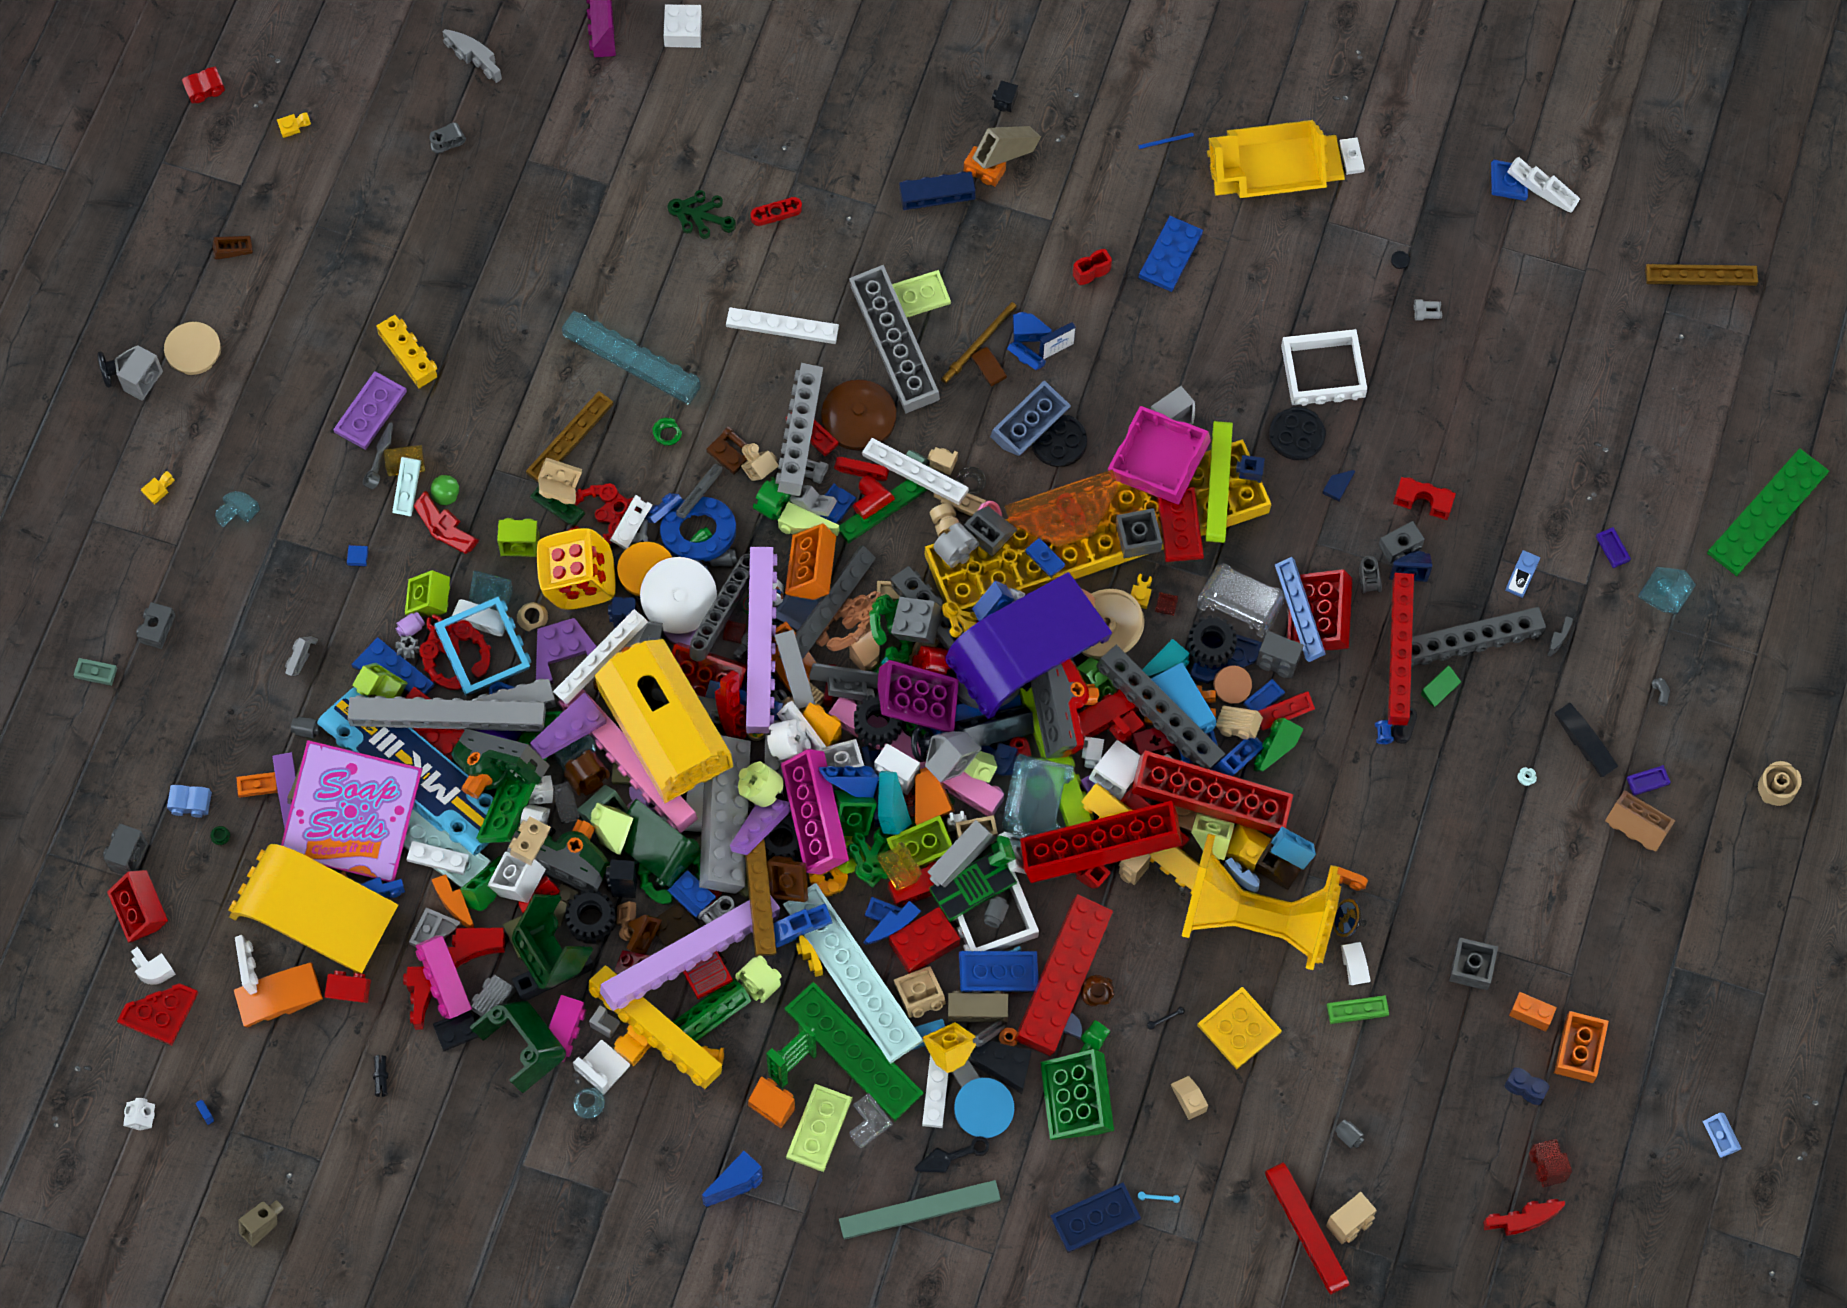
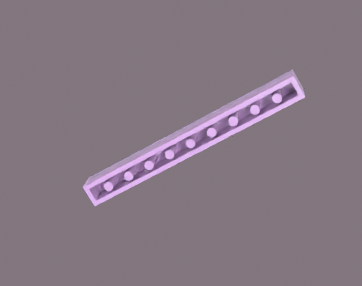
[746,547,777,733]
[600,895,780,1011]

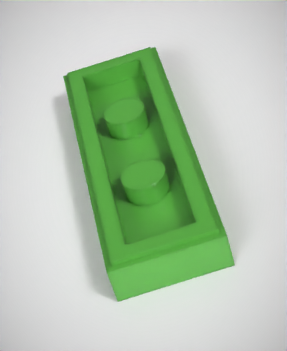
[1327,995,1389,1024]

